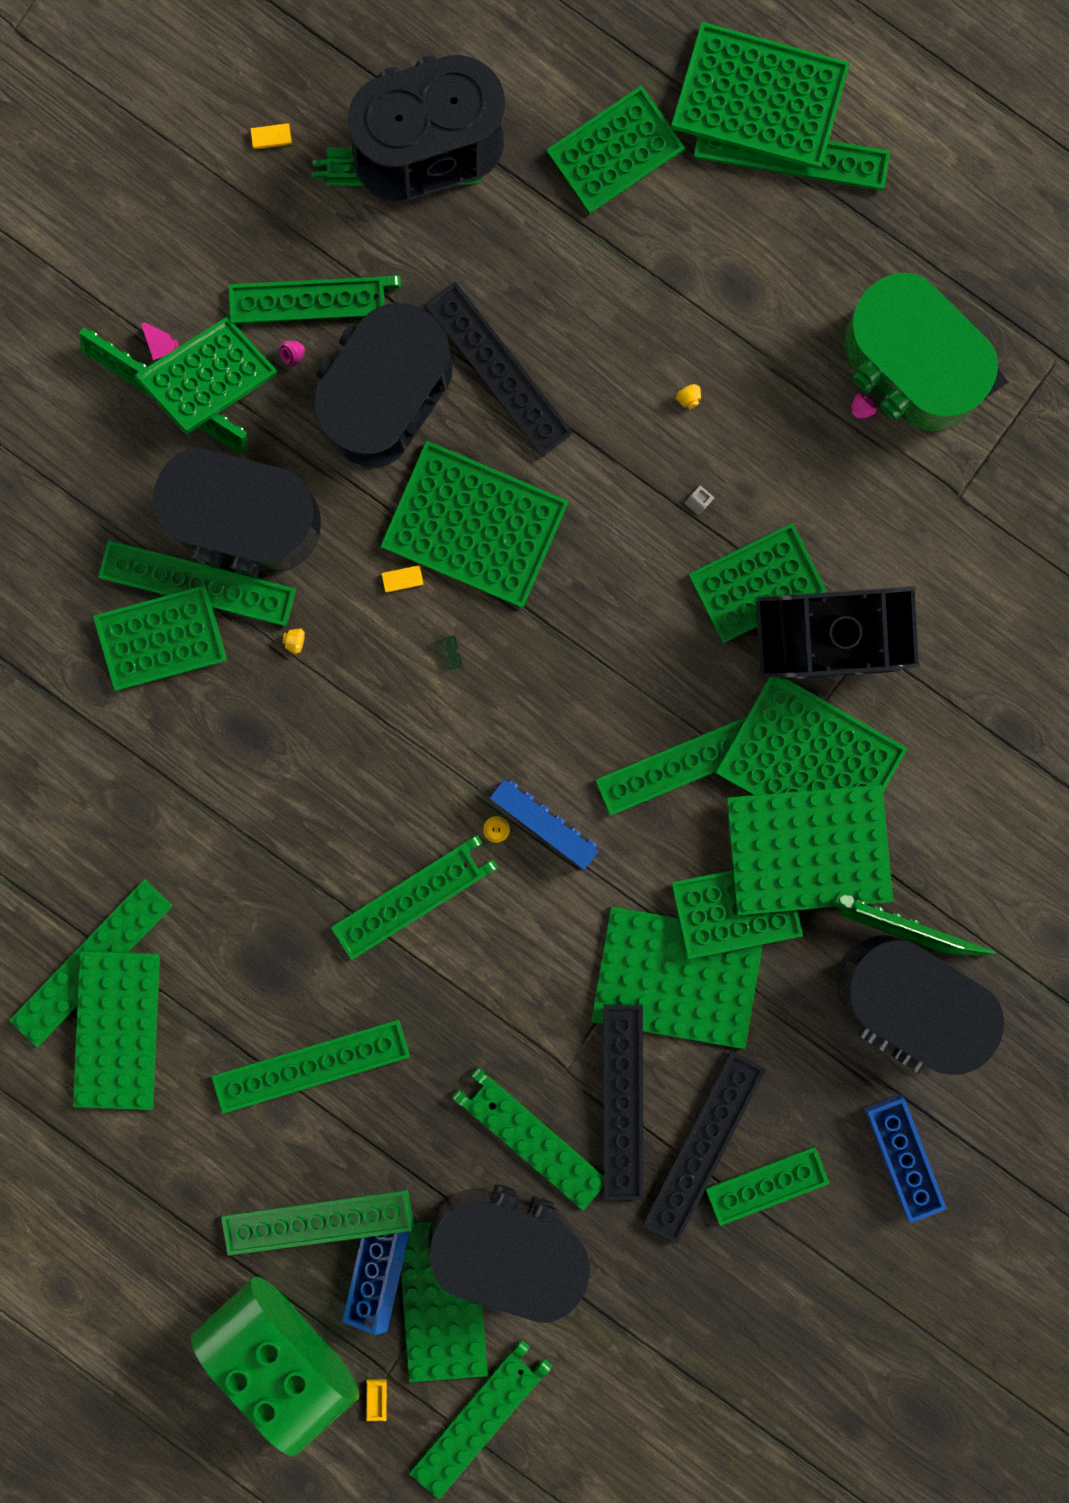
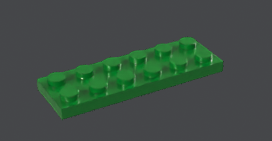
[706,1146,829,1226]

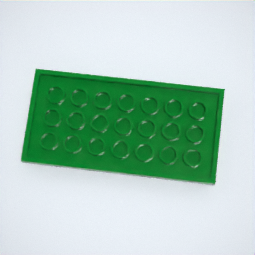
[73,950,160,1110]
[401,1221,488,1382]

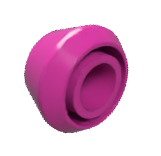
[280,341,305,366]
[851,393,877,419]

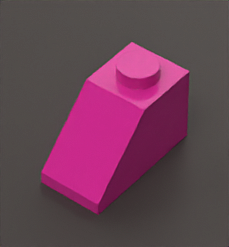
[141,322,179,362]

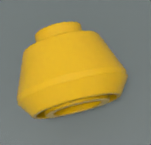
[676,384,701,409]
[282,629,305,655]
[483,816,510,843]

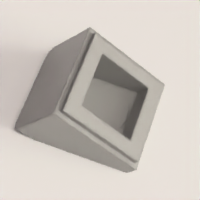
[685,485,714,515]

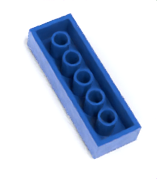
[490,779,598,870]
[864,1094,947,1223]
[342,1215,413,1335]

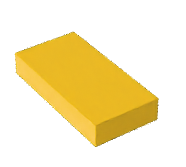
[251,123,292,150]
[382,565,424,593]
[366,1379,387,1421]

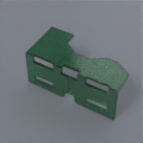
[441,635,463,670]

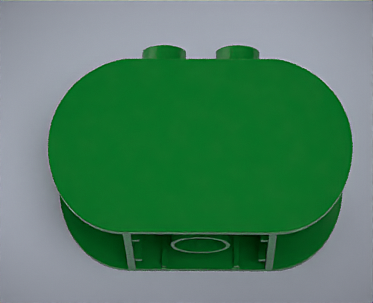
[844,273,998,431]
[191,1277,359,1456]

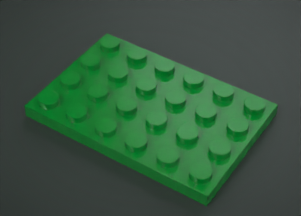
[546,85,685,215]
[135,317,277,434]
[688,523,827,644]
[93,585,227,691]
[671,870,803,960]

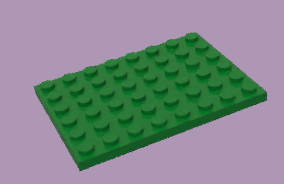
[671,22,850,170]
[381,441,569,608]
[715,678,908,795]
[726,785,893,915]
[591,906,763,1049]

